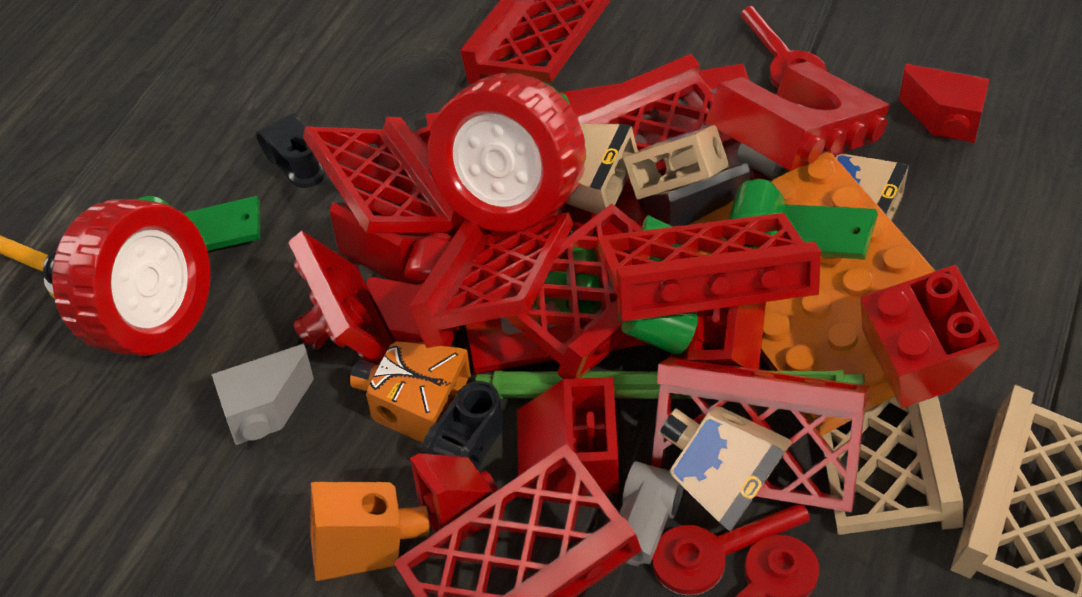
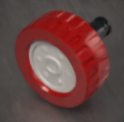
[428,73,586,233]
[43,199,210,356]

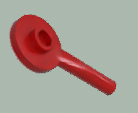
[741,6,827,89]
[652,503,810,595]
[735,535,819,597]

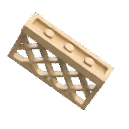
[951,385,1082,597]
[822,396,963,535]

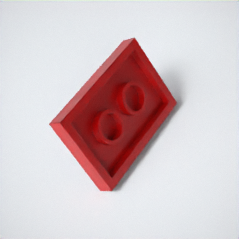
[288,230,396,364]

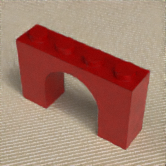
[705,62,890,171]

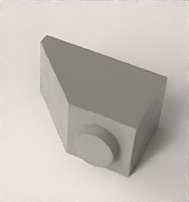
[212,344,314,445]

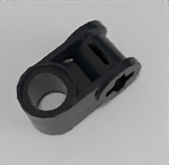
[256,113,326,188]
[421,381,504,470]

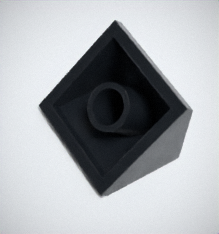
[638,163,750,227]

